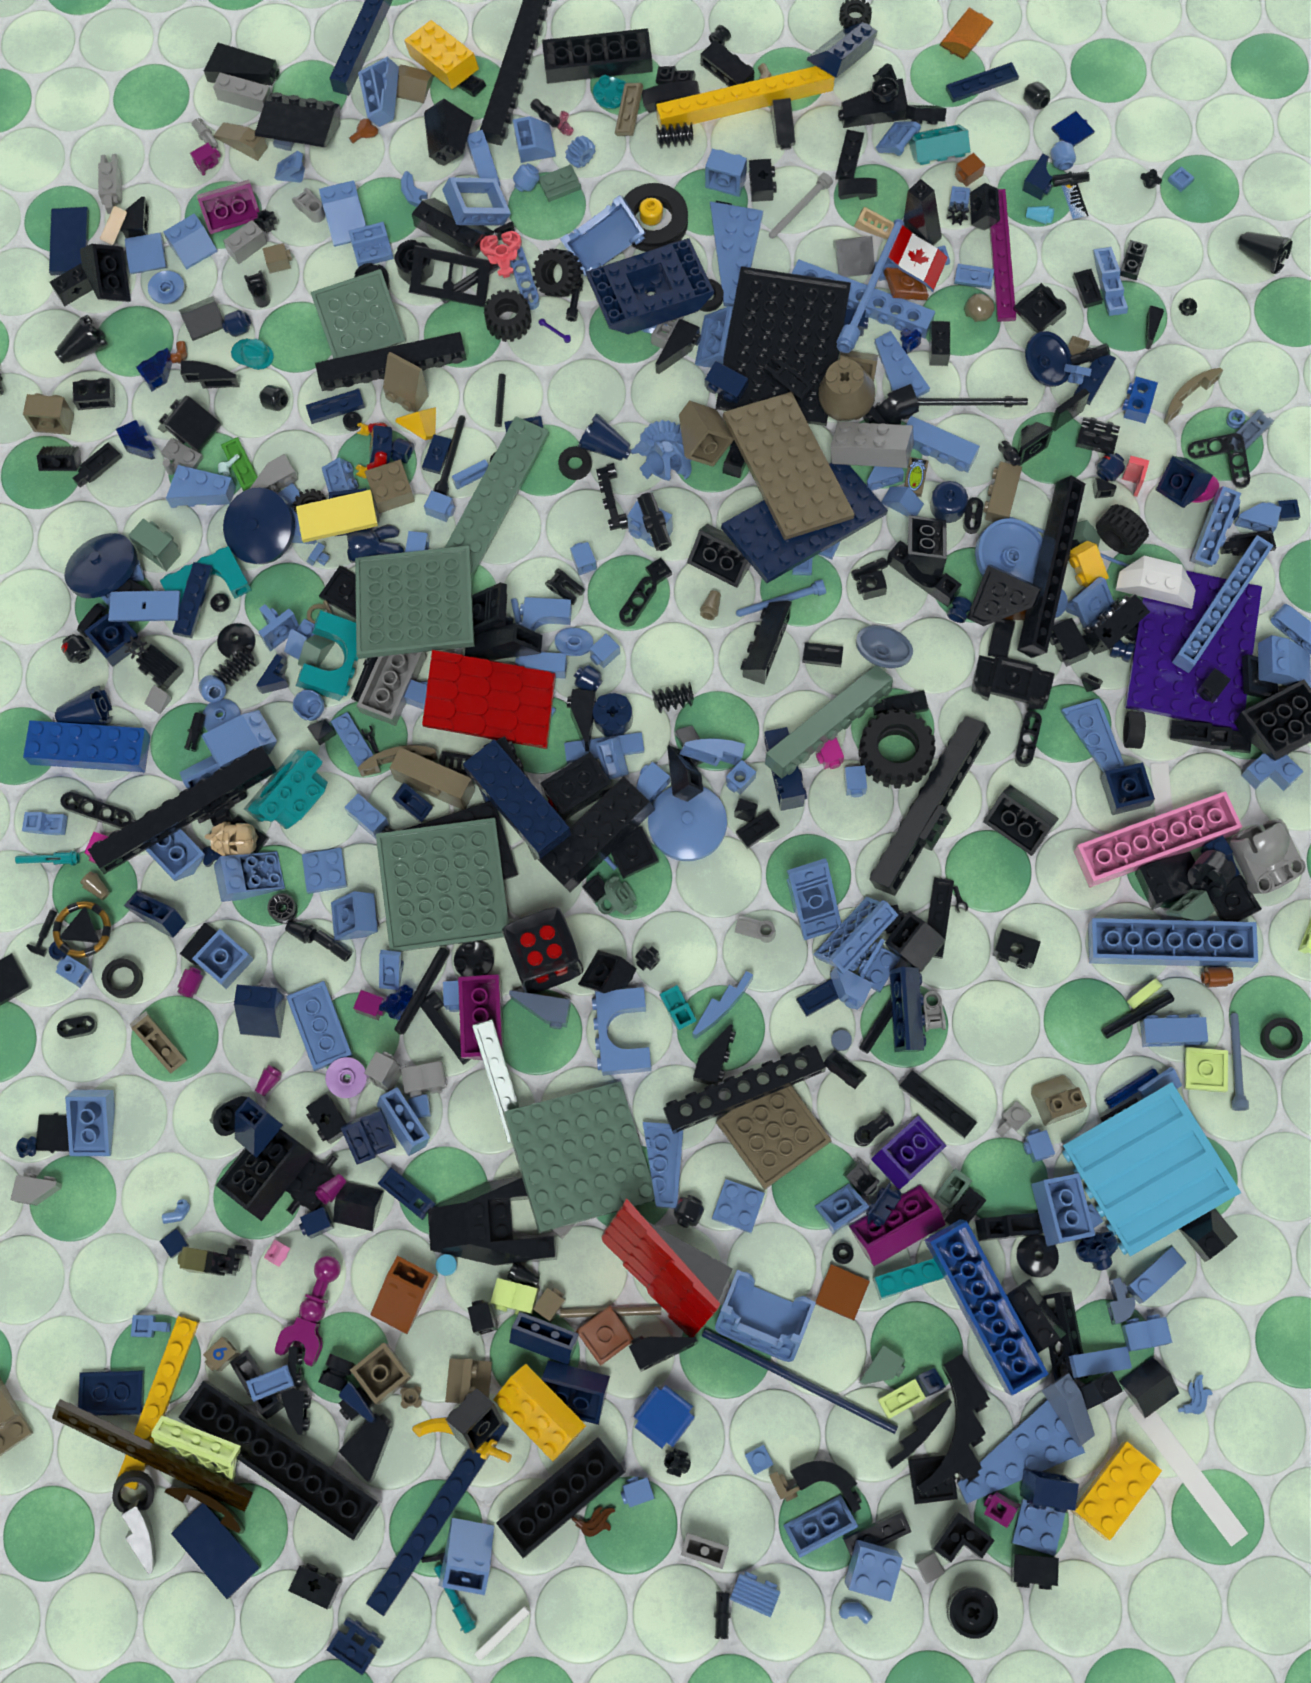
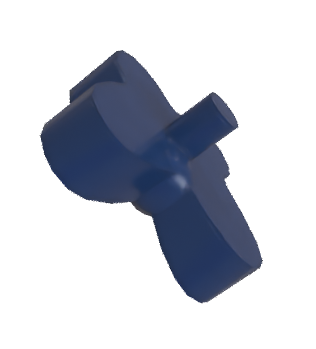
[203,847,222,867]

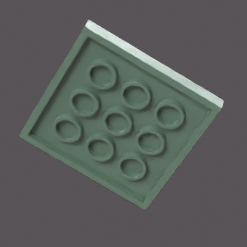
[310,269,406,359]

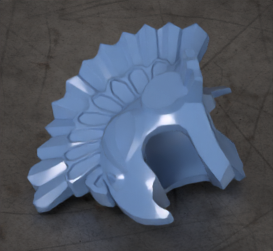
[631,419,692,481]

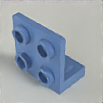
[858,938,900,993]

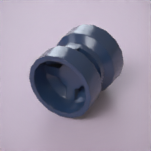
[947,597,972,623]
[1110,639,1135,662]

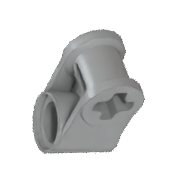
[292,188,325,223]
[922,991,946,1032]

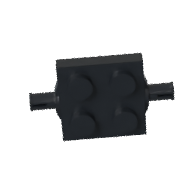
[286,1154,338,1215]

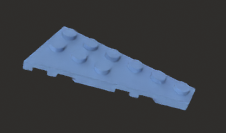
[710,202,763,307]
[957,1400,1085,1504]

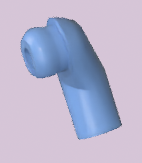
[839,1602,873,1625]

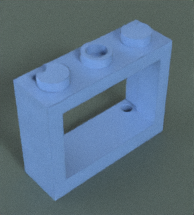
[442,177,511,225]

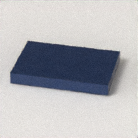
[78,1371,145,1416]

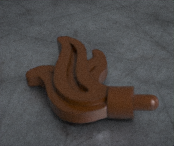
[572,1507,615,1537]

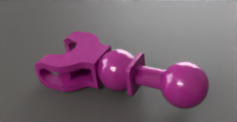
[275,1256,341,1367]

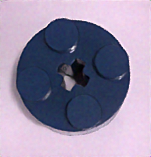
[593,693,633,737]

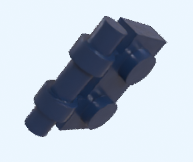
[326,1617,384,1675]

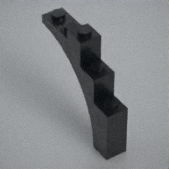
[916,1354,990,1497]

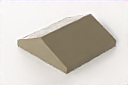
[396,64,434,104]

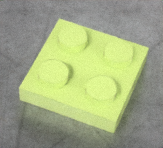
[1184,1047,1228,1093]

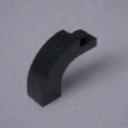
[790,1461,862,1513]

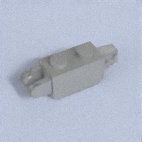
[98,154,122,214]

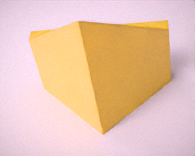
[395,407,436,440]

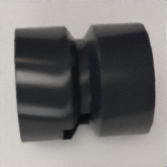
[318,1354,355,1391]

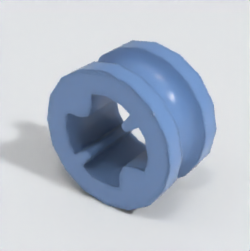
[1226,409,1245,429]

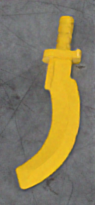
[412,1418,512,1463]

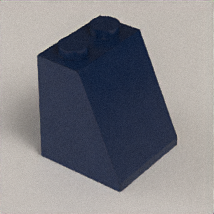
[234,984,286,1038]

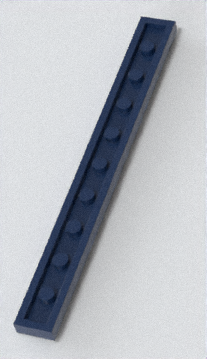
[366,1424,508,1616]

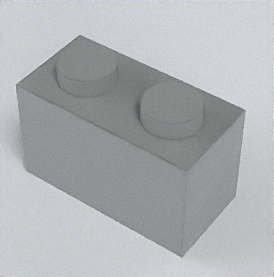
[223,220,267,265]
[681,1533,729,1569]

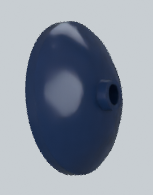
[1025,331,1072,387]

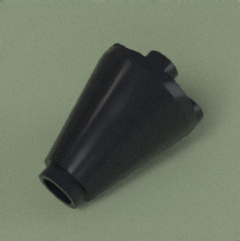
[55,315,108,364]

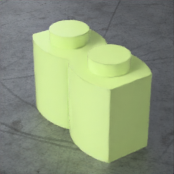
[490,1278,539,1315]

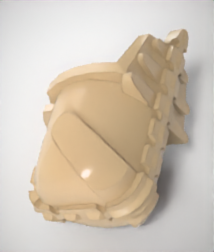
[205,822,258,856]

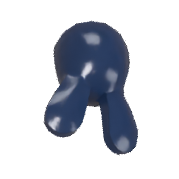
[347,524,404,563]

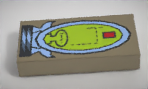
[904,457,929,497]

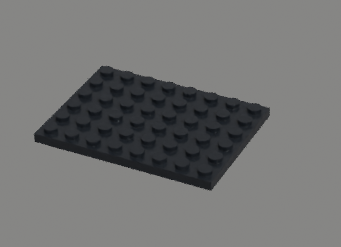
[716,266,851,426]

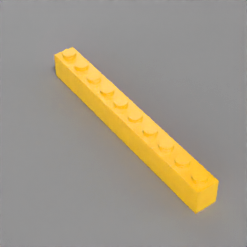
[656,66,834,130]

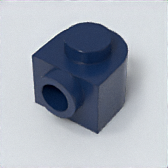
[390,438,414,464]

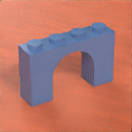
[515,597,572,679]
[592,987,652,1076]

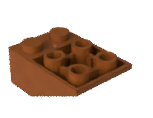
[370,1256,437,1334]

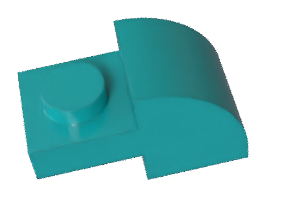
[659,985,697,1030]

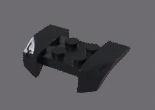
[972,655,1055,711]

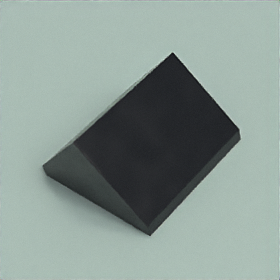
[179,296,224,341]
[333,1182,384,1232]
[1119,1357,1179,1418]

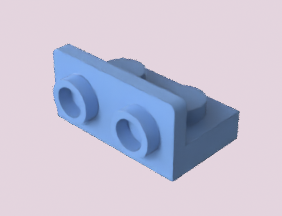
[321,458,358,492]

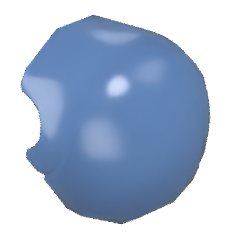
[293,690,325,721]

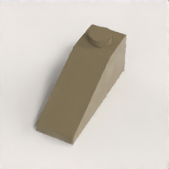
[213,122,268,161]
[130,1011,187,1074]

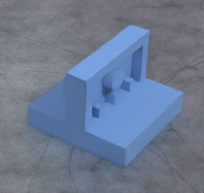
[1066,577,1114,629]
[258,604,299,652]

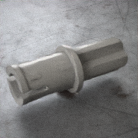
[192,118,218,148]

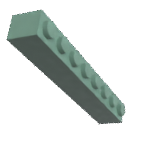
[765,665,893,779]

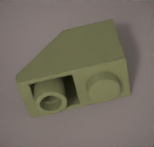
[178,1247,213,1275]

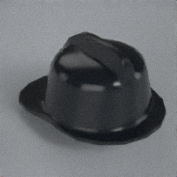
[209,1096,248,1136]

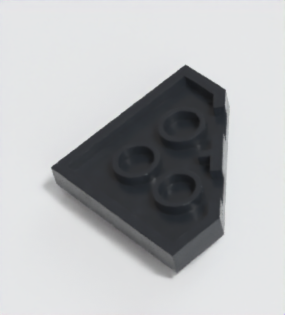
[967,564,1042,626]

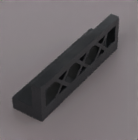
[1042,1292,1088,1380]

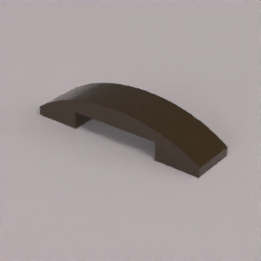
[164,1488,245,1534]

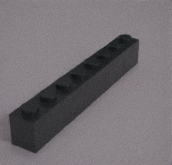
[315,332,467,391]

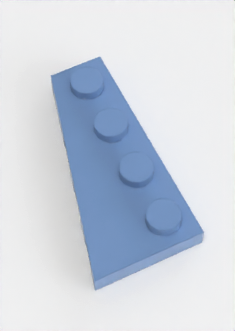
[874,331,930,398]
[1061,698,1125,773]
[643,1122,683,1209]

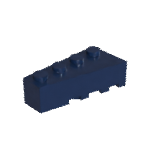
[764,727,807,811]

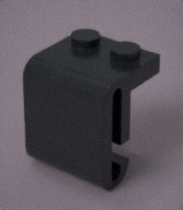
[158,395,221,453]

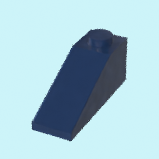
[124,891,186,938]

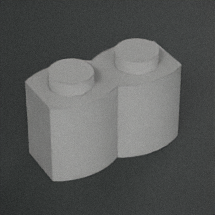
[401,1061,447,1098]

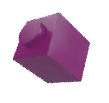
[353,990,387,1021]

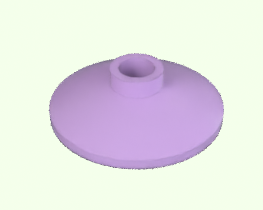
[326,1057,367,1098]

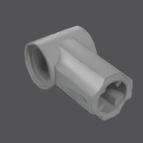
[735,915,776,943]

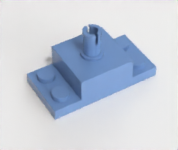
[786,858,841,941]

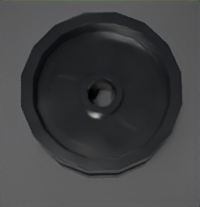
[946,1586,998,1639]

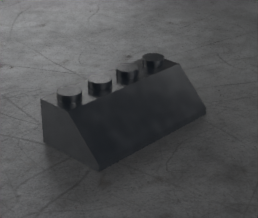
[412,198,494,257]
[740,601,792,685]

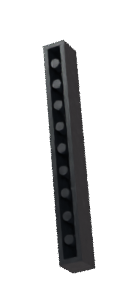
[479,0,552,146]
[1017,475,1086,658]
[869,716,991,896]
[88,746,277,875]

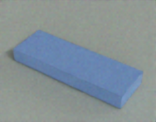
[1069,1347,1132,1378]

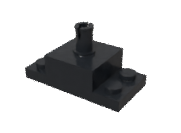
[472,582,513,635]

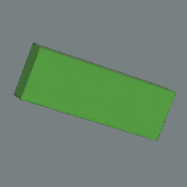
[221,437,257,491]

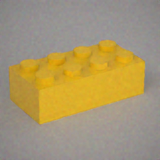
[404,20,479,89]
[493,1364,586,1462]
[1071,1442,1162,1541]

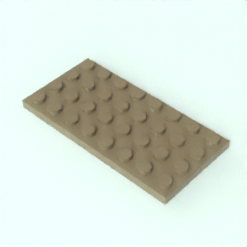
[723,392,855,540]

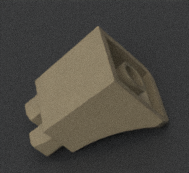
[1031,1075,1087,1126]

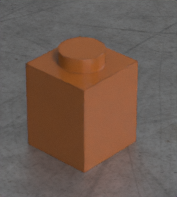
[955,152,985,187]

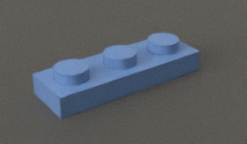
[330,712,373,767]

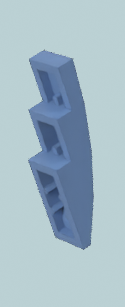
[1093,247,1128,316]
[692,971,753,1039]

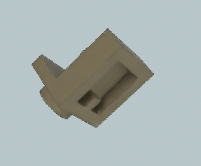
[769,1472,800,1502]

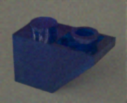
[136,348,172,392]
[116,420,155,460]

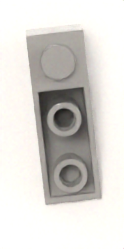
[250,454,298,493]

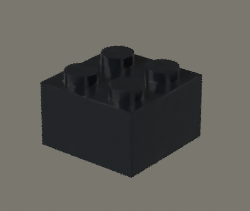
[446,1388,504,1454]

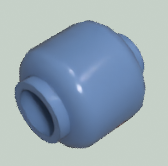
[1050,141,1076,171]
[513,163,540,192]
[199,675,226,703]

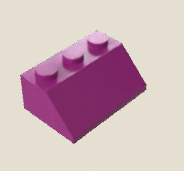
[197,180,260,234]

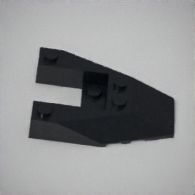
[428,1176,557,1266]

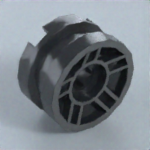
[267,893,298,924]

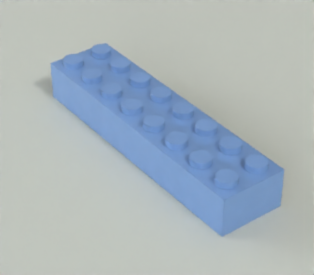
[1088,918,1258,968]

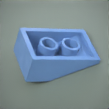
[319,180,366,247]
[1258,635,1311,688]
[202,710,277,768]
[65,1090,115,1156]

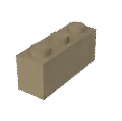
[983,461,1022,522]

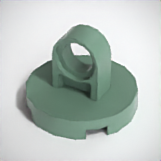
[597,877,637,915]

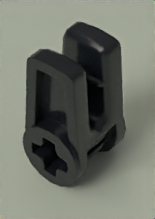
[545,568,585,605]

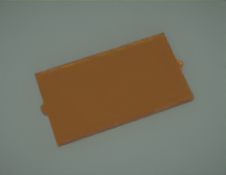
[940,7,994,60]

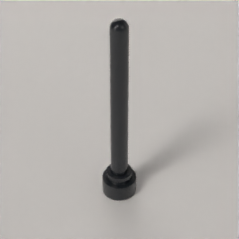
[433,415,466,496]

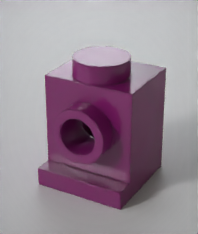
[190,143,221,176]
[984,1492,1020,1528]

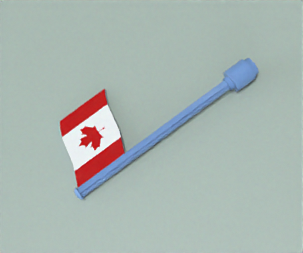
[837,219,948,353]

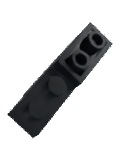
[281,1347,311,1435]

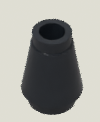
[285,920,317,944]
[507,1263,540,1288]

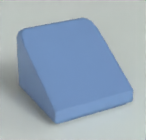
[408,1094,431,1119]

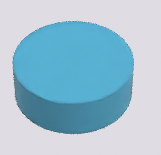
[436,1254,457,1276]

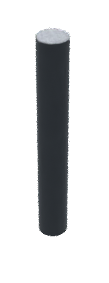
[494,374,506,427]

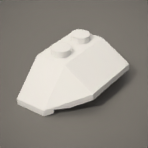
[1115,556,1196,609]

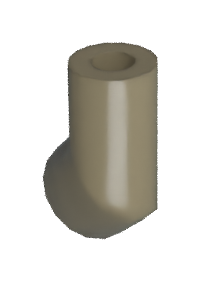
[758,63,772,80]

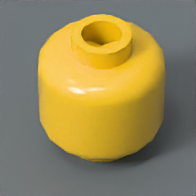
[639,198,663,226]

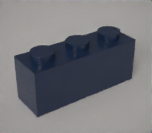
[509,1312,579,1365]

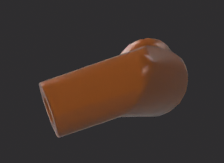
[170,341,187,364]

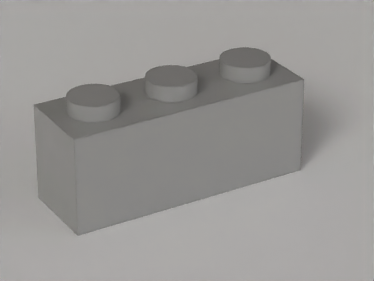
[213,73,271,112]
[364,1051,402,1092]

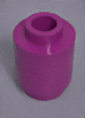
[177,967,203,998]

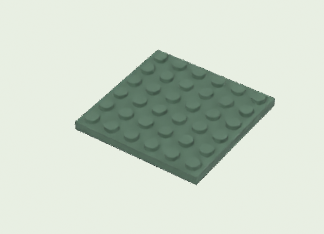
[355,546,475,659]
[376,818,509,952]
[503,1081,655,1233]

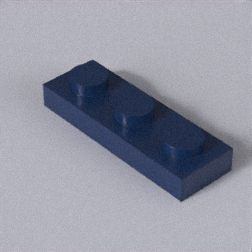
[1073,355,1116,405]
[305,389,365,424]

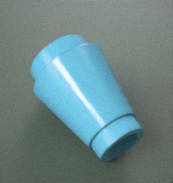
[1026,206,1054,225]

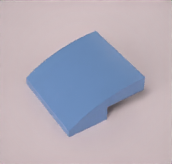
[348,222,394,267]
[125,232,167,274]

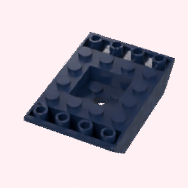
[585,238,714,334]

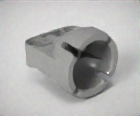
[1230,818,1306,894]

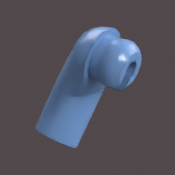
[162,1199,190,1224]

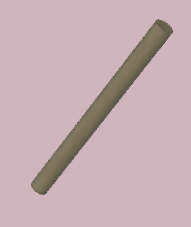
[560,1306,661,1318]

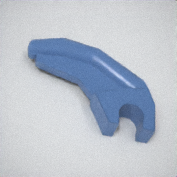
[401,171,428,207]

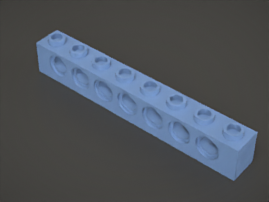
[792,259,935,339]
[1172,535,1274,673]

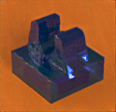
[900,328,921,354]

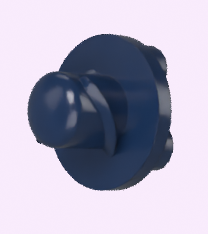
[1076,1232,1118,1271]

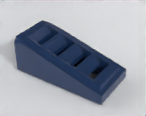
[339,1382,377,1424]

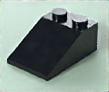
[80,243,131,302]
[1135,852,1195,910]
[629,1335,698,1372]

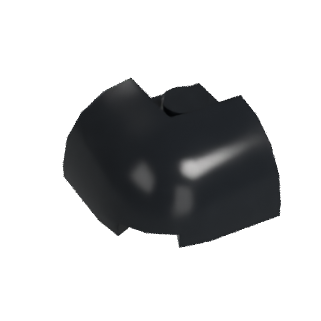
[875,384,919,425]

